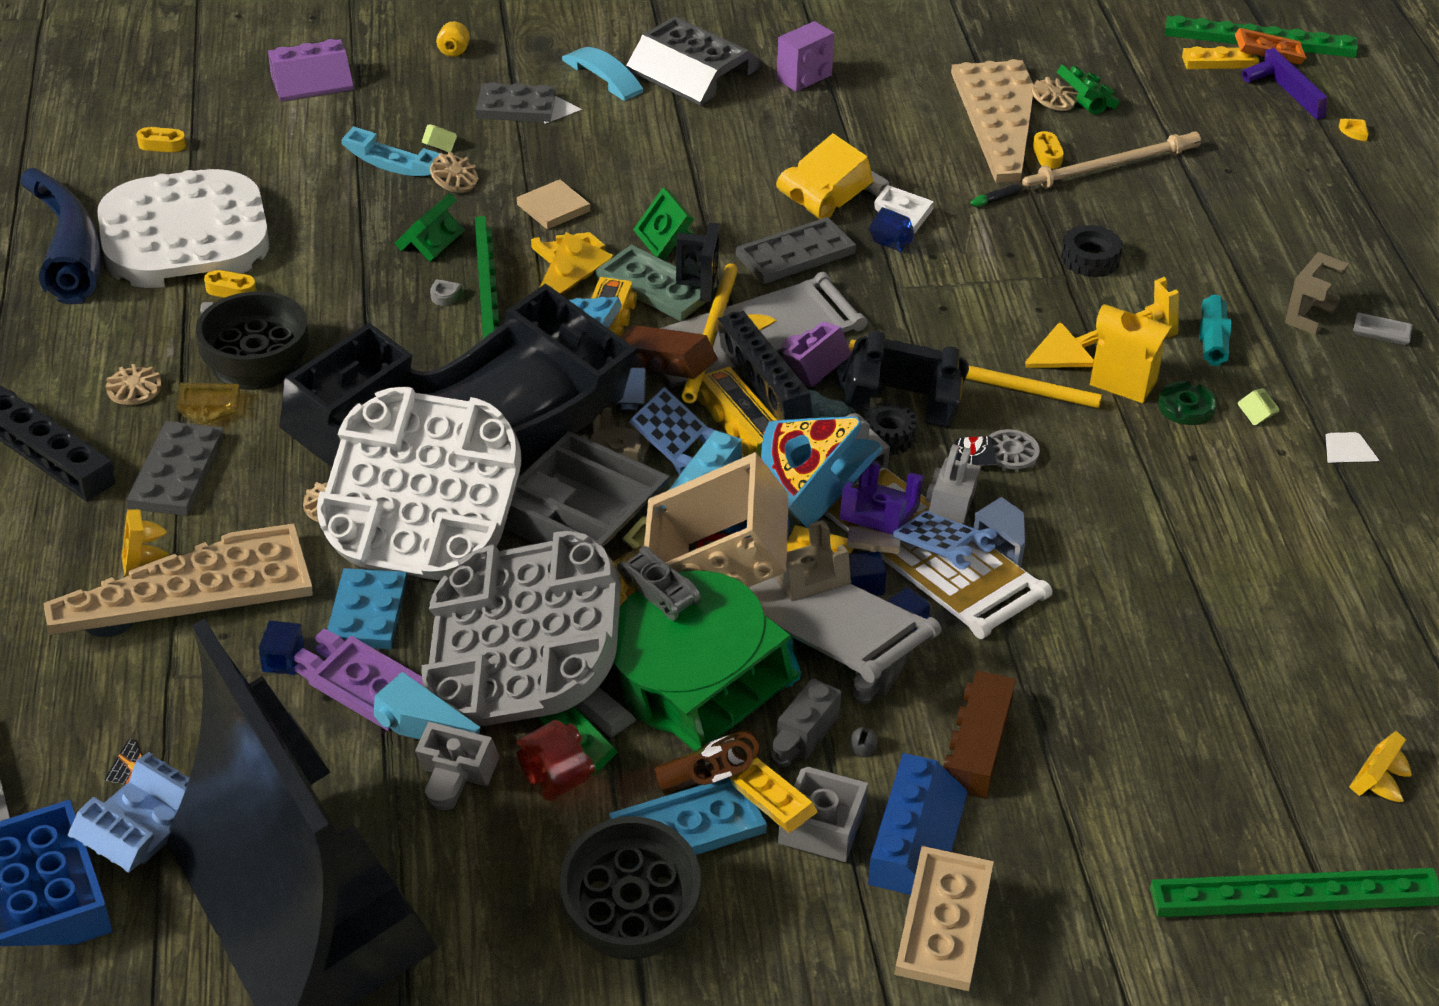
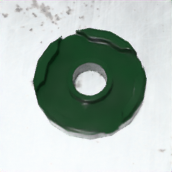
[1158,380,1217,425]

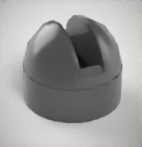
[850,727,878,757]

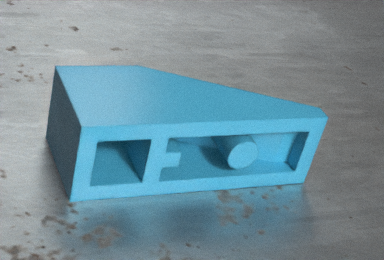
[373,672,480,739]

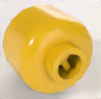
[436,21,470,57]

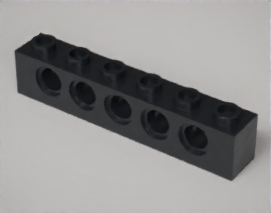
[717,311,813,420]
[0,385,116,502]

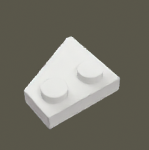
[875,185,934,241]

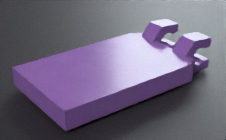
[294,629,424,731]

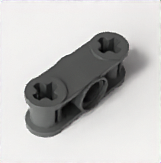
[617,546,701,621]

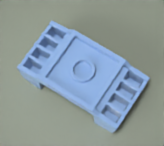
[68,752,190,873]

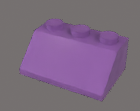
[268,39,354,102]

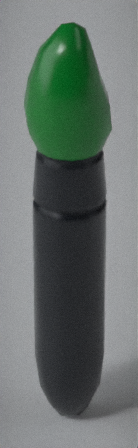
[970,184,1023,207]

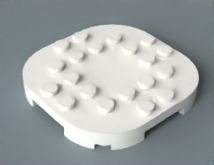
[98,169,269,288]
[317,387,521,580]

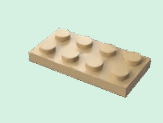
[894,846,994,991]

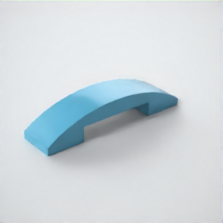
[562,47,643,101]
[342,126,440,176]

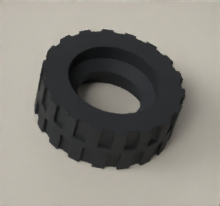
[1061,225,1123,277]

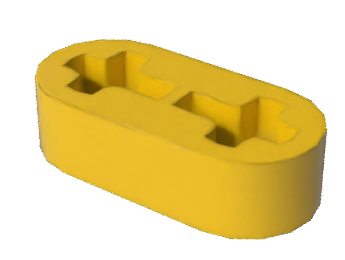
[136,127,186,153]
[1033,131,1064,169]
[204,270,256,298]

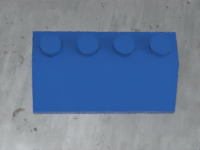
[868,753,968,895]

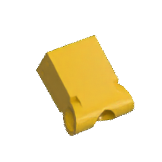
[776,133,874,219]
[1090,304,1172,403]

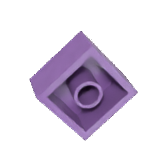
[776,21,834,92]

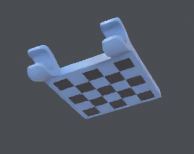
[629,387,714,475]
[893,511,997,570]

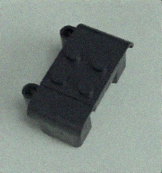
[842,331,969,427]

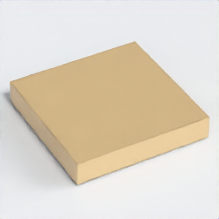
[517,179,590,229]

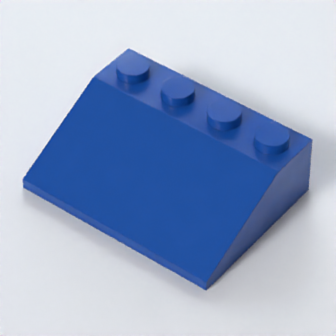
[0,799,113,947]

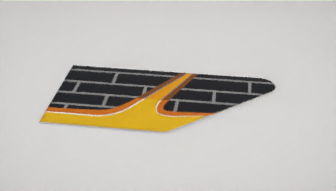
[104,739,142,785]

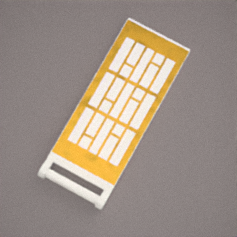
[824,468,1052,639]

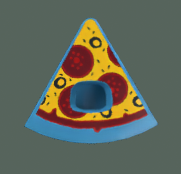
[761,417,882,528]

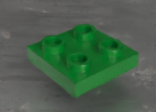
[1056,64,1120,115]

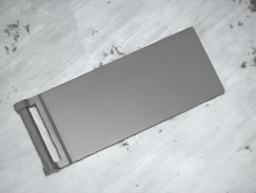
[660,272,868,387]
[749,577,941,683]

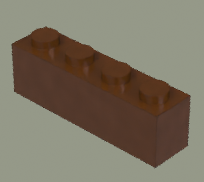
[620,325,718,379]
[943,670,1016,799]

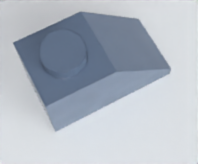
[974,497,1025,567]

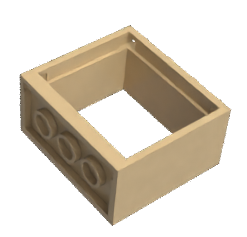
[644,452,789,588]

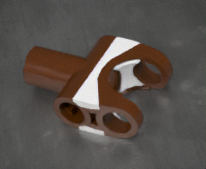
[655,731,760,796]

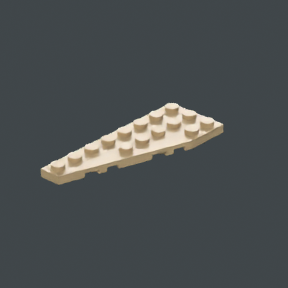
[951,59,1034,183]
[43,524,312,635]

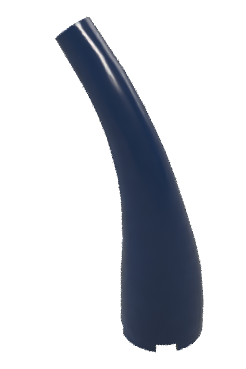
[21,167,101,304]

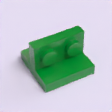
[633,187,695,261]
[394,193,465,262]

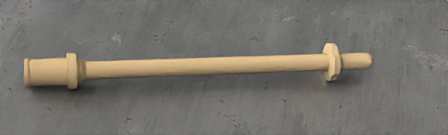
[1022,131,1201,189]

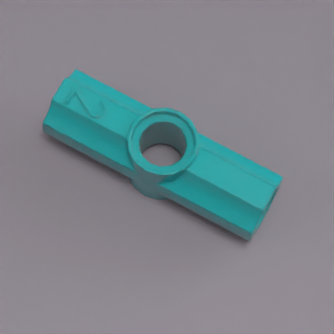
[1199,295,1231,366]

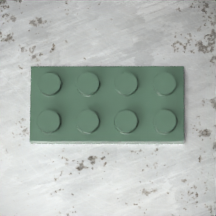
[596,245,716,321]

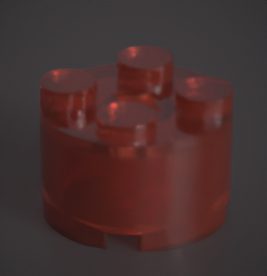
[516,720,595,801]

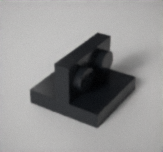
[676,223,720,301]

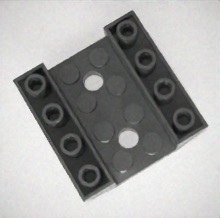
[626,16,763,105]

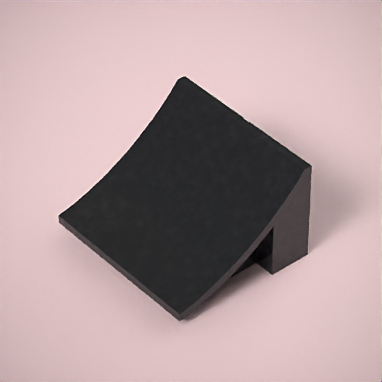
[167,618,438,1006]

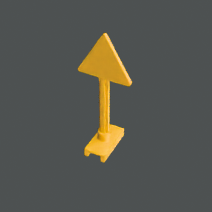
[1025,277,1179,368]

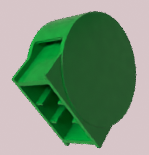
[613,571,799,752]

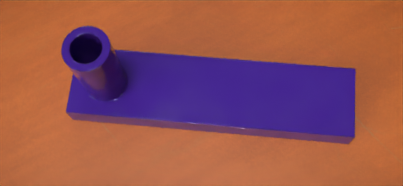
[1242,48,1327,120]

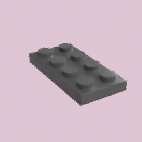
[736,217,856,284]
[126,421,224,516]

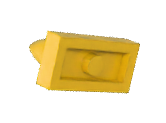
[122,509,170,577]
[1349,731,1412,802]

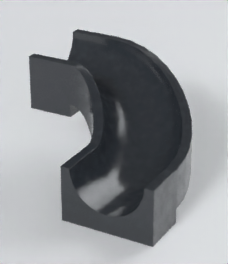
[279,283,636,467]

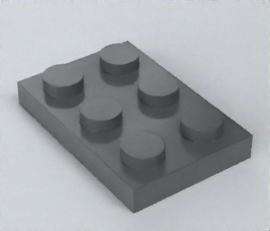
[475,82,556,122]

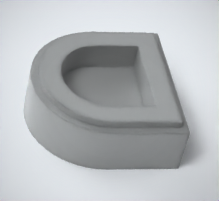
[430,279,462,306]

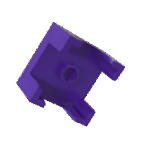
[840,461,923,535]

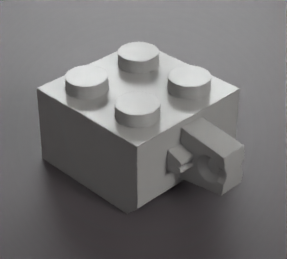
[778,767,868,862]

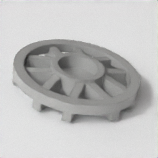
[989,429,1040,473]

